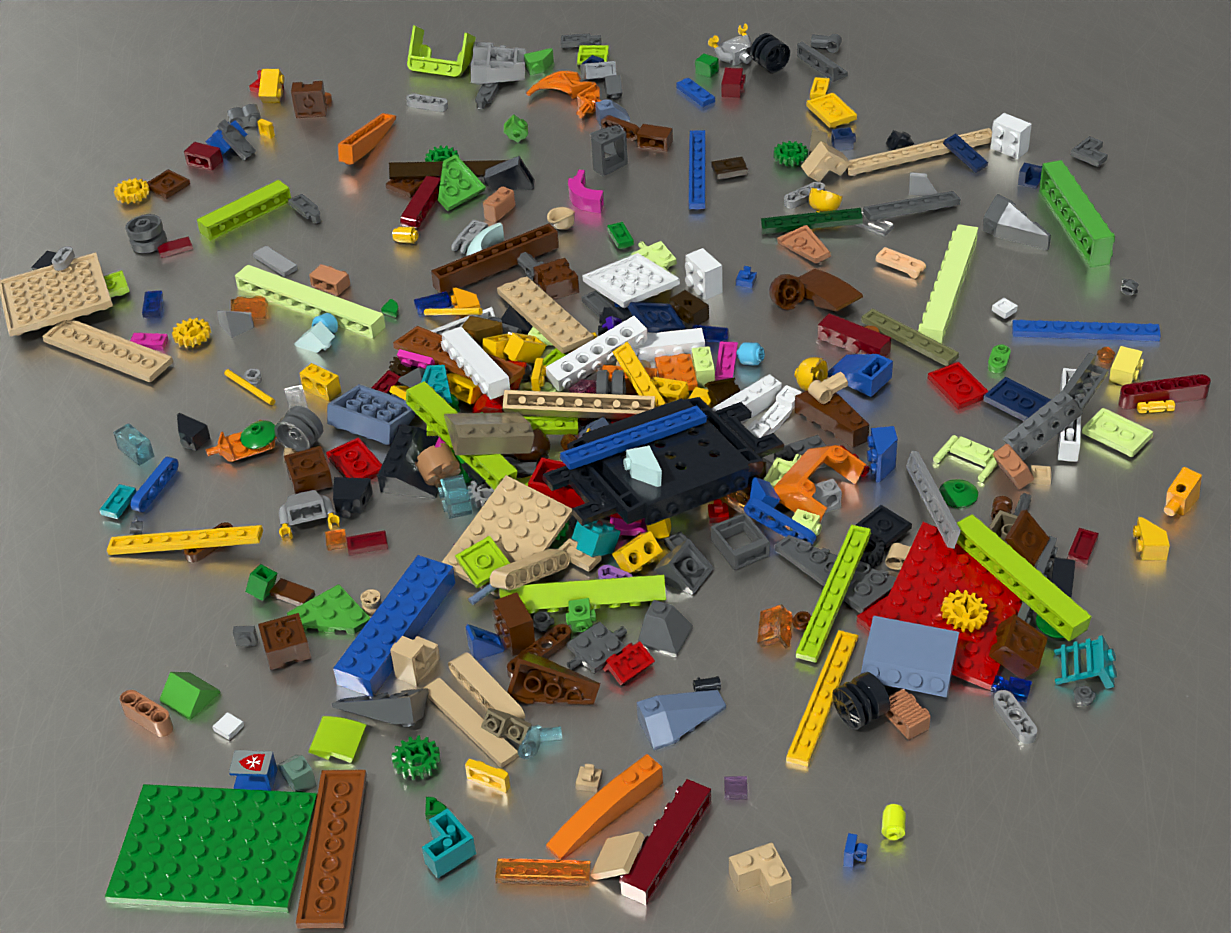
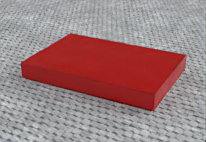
[928,362,988,410]
[326,437,382,480]

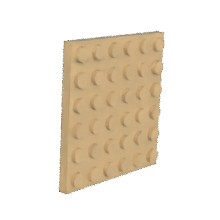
[0,252,113,337]

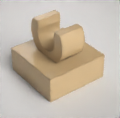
[575,764,603,792]

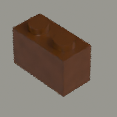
[637,124,673,152]

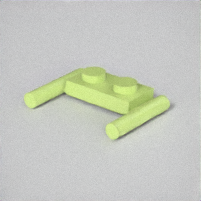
[933,435,998,482]

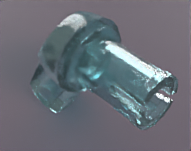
[518,725,562,759]

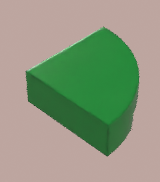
[381,299,399,318]
[425,797,447,820]

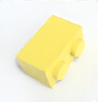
[1109,346,1144,386]

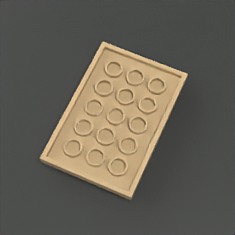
[442,475,572,598]

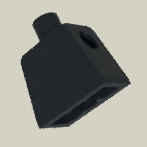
[333,477,373,518]

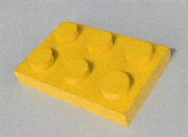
[806,93,857,128]

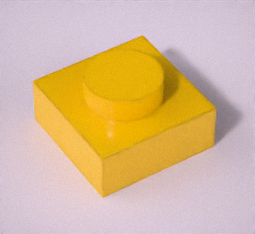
[257,118,275,139]

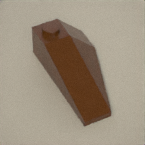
[507,650,601,704]

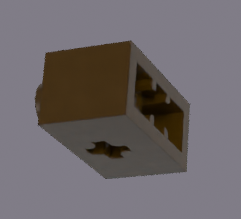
[670,290,709,328]

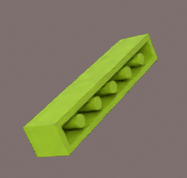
[197,180,291,241]

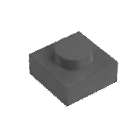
[233,626,258,646]

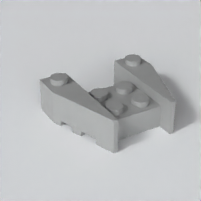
[471,42,526,85]

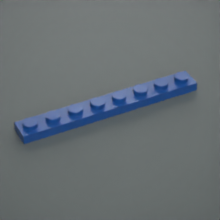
[689,130,705,210]
[1012,320,1161,341]
[560,406,707,470]

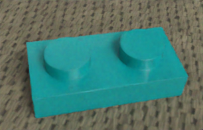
[99,484,137,519]

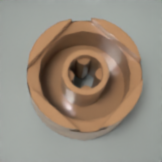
[415,443,461,488]

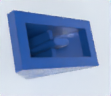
[750,477,780,514]
[466,624,505,661]

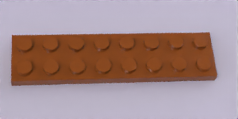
[393,326,525,385]
[296,770,367,929]

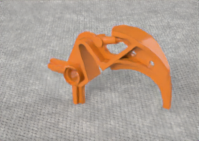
[526,71,601,118]

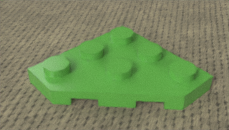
[438,154,486,211]
[287,584,370,634]

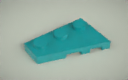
[421,365,452,403]

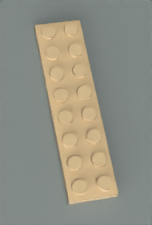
[497,277,594,354]
[42,319,173,383]

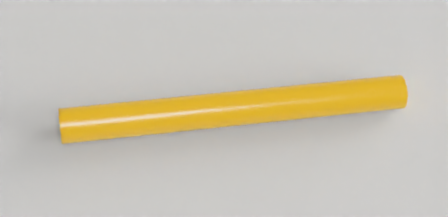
[424,308,483,316]
[224,369,275,406]

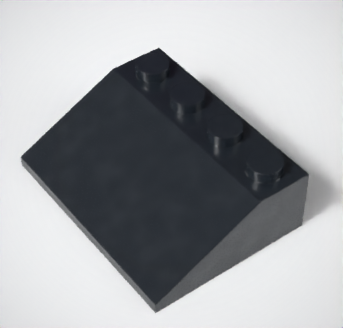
[377,425,440,499]

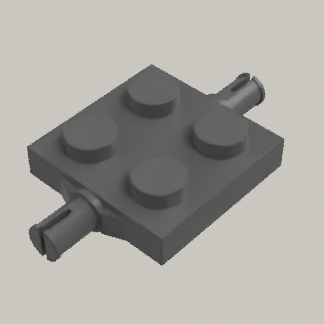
[566,621,627,674]

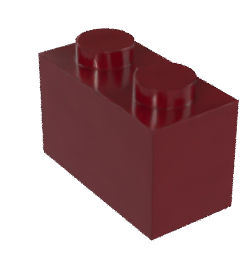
[721,68,746,98]
[184,142,223,171]

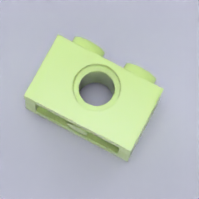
[691,346,715,388]

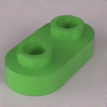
[988,344,1011,373]

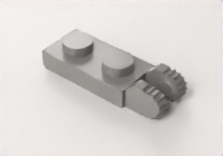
[451,220,488,254]

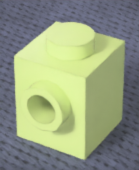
[790,509,822,536]

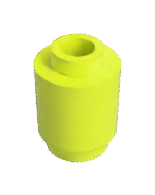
[882,804,906,840]

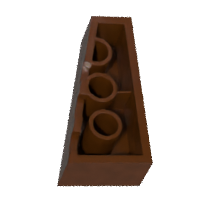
[795,390,869,448]

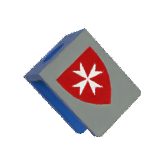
[229,750,278,791]

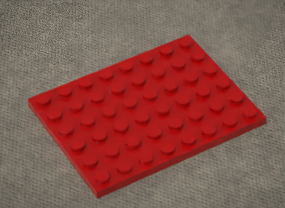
[879,522,1036,691]

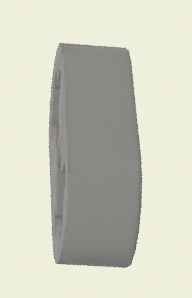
[51,246,75,271]

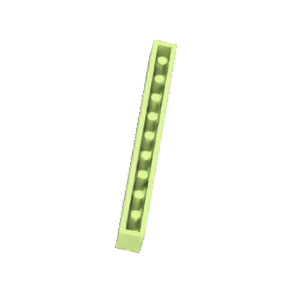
[918,224,978,344]
[235,265,385,339]

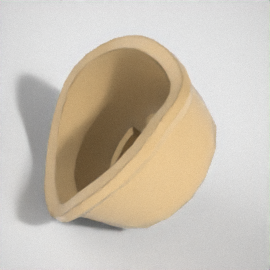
[547,207,575,230]

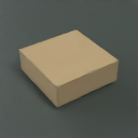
[1030,465,1051,485]

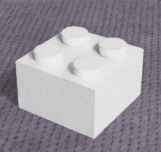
[991,113,1031,159]
[685,248,723,300]

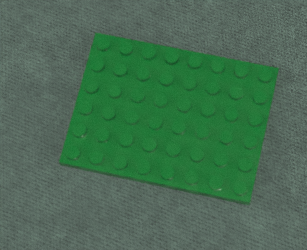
[105,784,317,913]

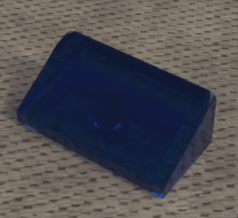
[692,325,730,343]

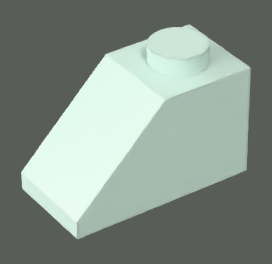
[294,321,335,353]
[624,446,662,487]

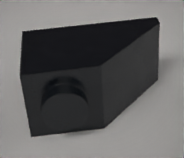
[177,413,211,451]

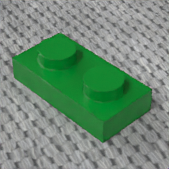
[607,222,634,249]

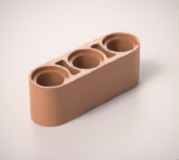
[119,690,173,737]

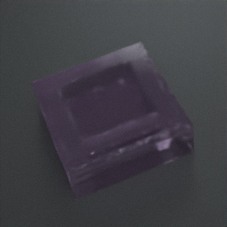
[724,776,747,800]

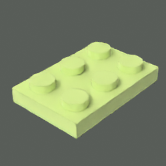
[1082,408,1153,457]

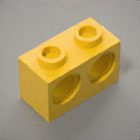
[299,363,341,402]
[651,377,689,404]
[612,531,663,575]

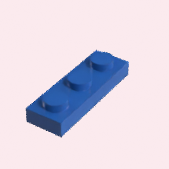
[676,78,715,107]

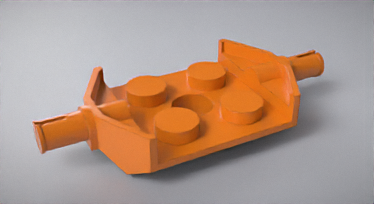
[206,420,277,462]

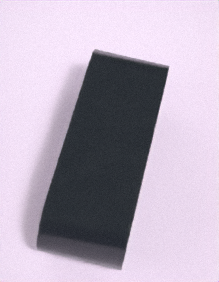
[1051,557,1076,598]

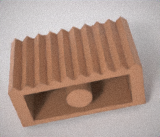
[483,187,516,223]
[309,264,350,296]
[993,444,1034,489]
[884,689,931,740]

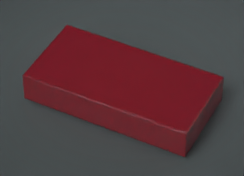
[157,236,193,258]
[1067,528,1099,565]
[346,530,388,555]

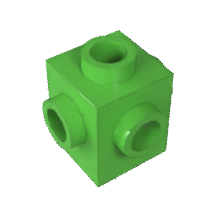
[504,114,528,143]
[566,598,597,633]

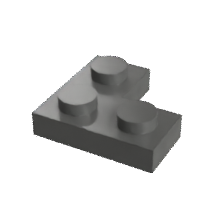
[1070,136,1108,167]

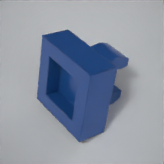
[736,266,757,288]
[843,833,868,868]

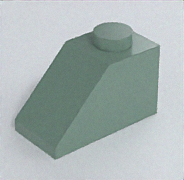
[277,755,317,792]

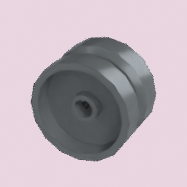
[125,214,167,253]
[596,370,626,395]
[274,406,324,452]

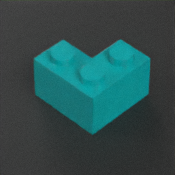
[572,520,621,557]
[422,808,476,878]

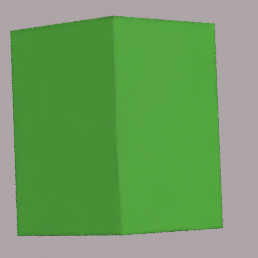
[160,672,220,720]

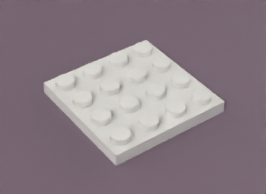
[583,253,680,308]

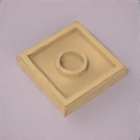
[590,831,645,880]

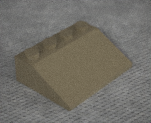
[444,412,534,455]

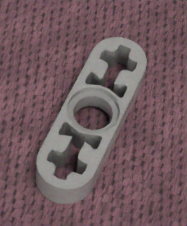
[406,94,448,112]
[784,182,825,209]
[993,690,1037,744]

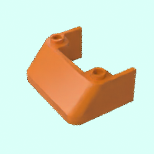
[774,445,866,523]

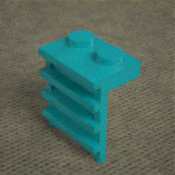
[1054,635,1117,689]

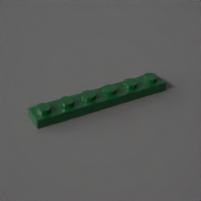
[761,208,863,234]

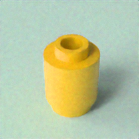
[392,227,418,244]

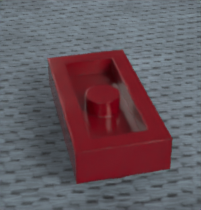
[371,370,402,395]

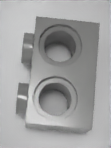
[812,479,842,513]

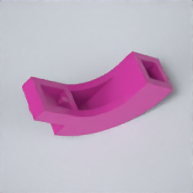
[568,170,604,213]

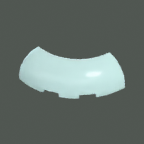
[466,223,504,256]

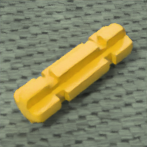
[1137,400,1175,414]

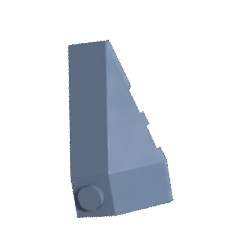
[637,690,726,750]

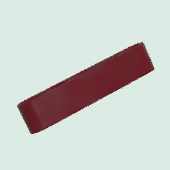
[400,176,441,229]
[1118,374,1211,409]

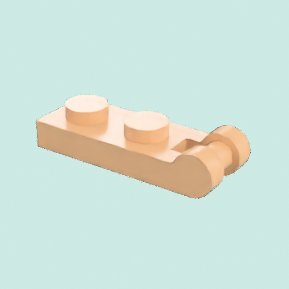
[876,247,926,279]

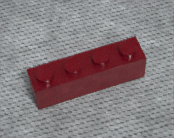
[817,313,891,357]

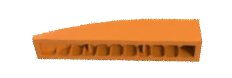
[338,113,396,165]
[546,754,663,861]

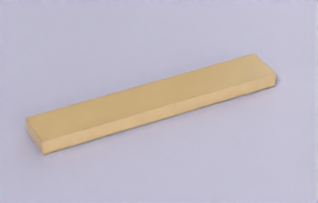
[424,677,519,769]

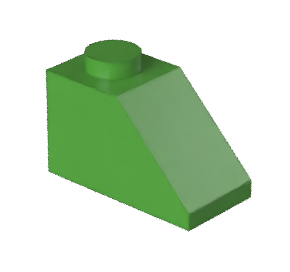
[524,48,554,76]

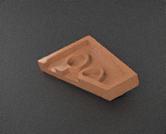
[777,225,831,264]

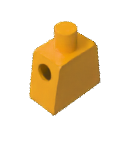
[1164,467,1202,516]

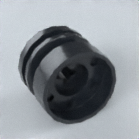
[750,33,790,73]
[832,672,890,730]

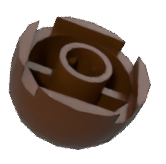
[769,274,805,310]
[514,428,551,463]

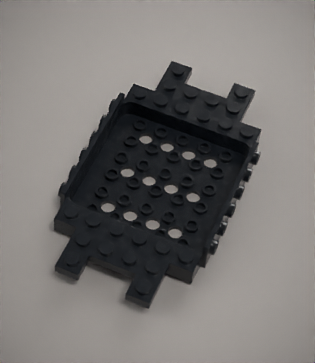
[543,397,784,526]

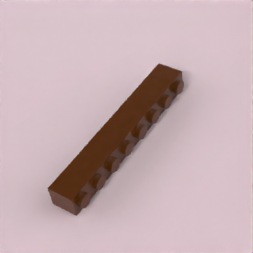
[431,223,559,295]

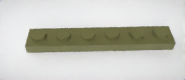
[861,308,959,366]

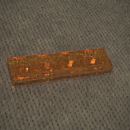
[495,858,591,886]

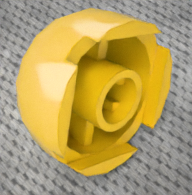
[809,188,843,212]
[794,357,828,391]

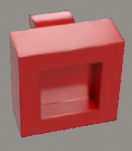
[708,499,729,523]

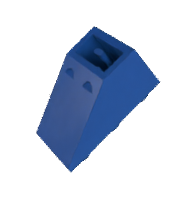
[828,354,893,397]

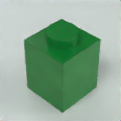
[695,53,719,78]
[245,564,278,601]

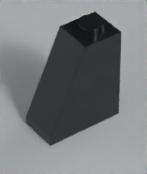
[484,156,535,191]

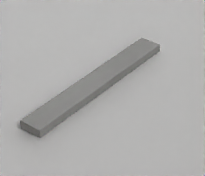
[906,451,961,548]

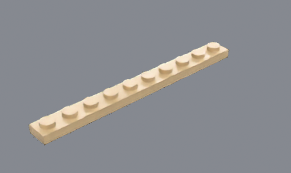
[845,128,992,176]

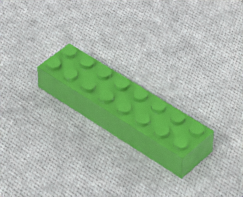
[1039,160,1115,268]

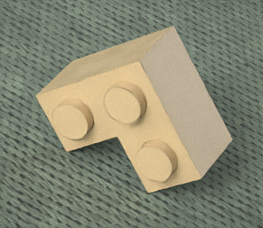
[801,141,851,182]
[390,636,440,687]
[729,843,792,903]

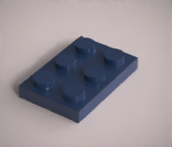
[628,302,687,333]
[983,377,1051,421]

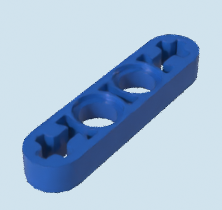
[131,456,179,512]
[744,498,816,546]

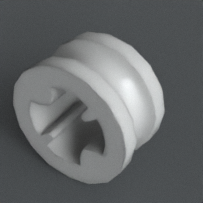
[244,369,262,385]

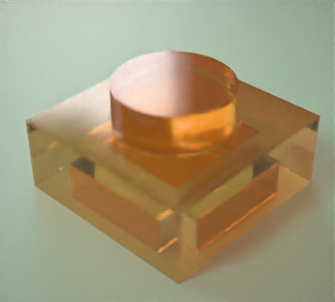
[325,529,347,551]

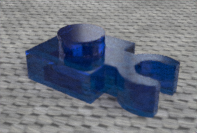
[991,675,1032,703]

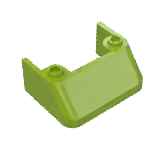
[407,25,476,77]

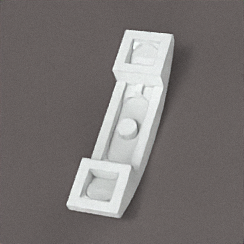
[747,385,802,439]

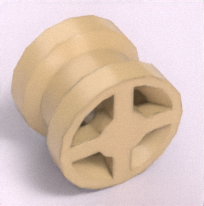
[360,589,382,615]

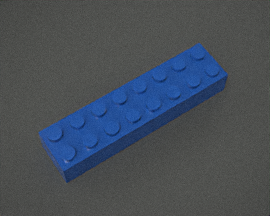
[333,555,456,697]

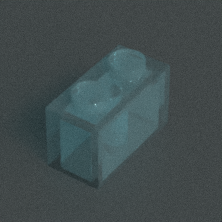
[113,423,155,466]
[438,474,472,519]

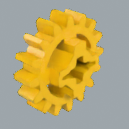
[114,178,150,204]
[172,318,211,348]
[941,590,989,632]

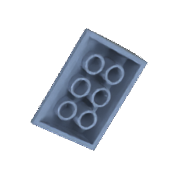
[327,384,416,445]
[861,616,959,697]

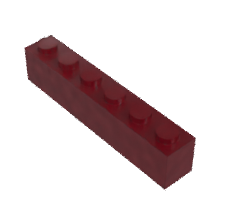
[619,779,711,905]

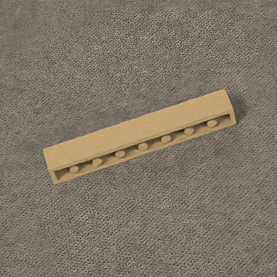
[503,390,656,419]

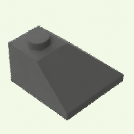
[654,538,714,595]
[638,600,693,657]

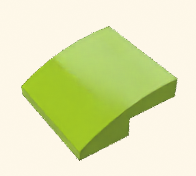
[577,45,609,66]
[308,716,366,763]

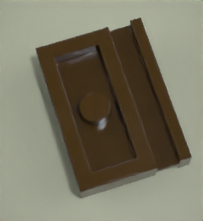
[711,157,748,180]
[704,377,740,407]

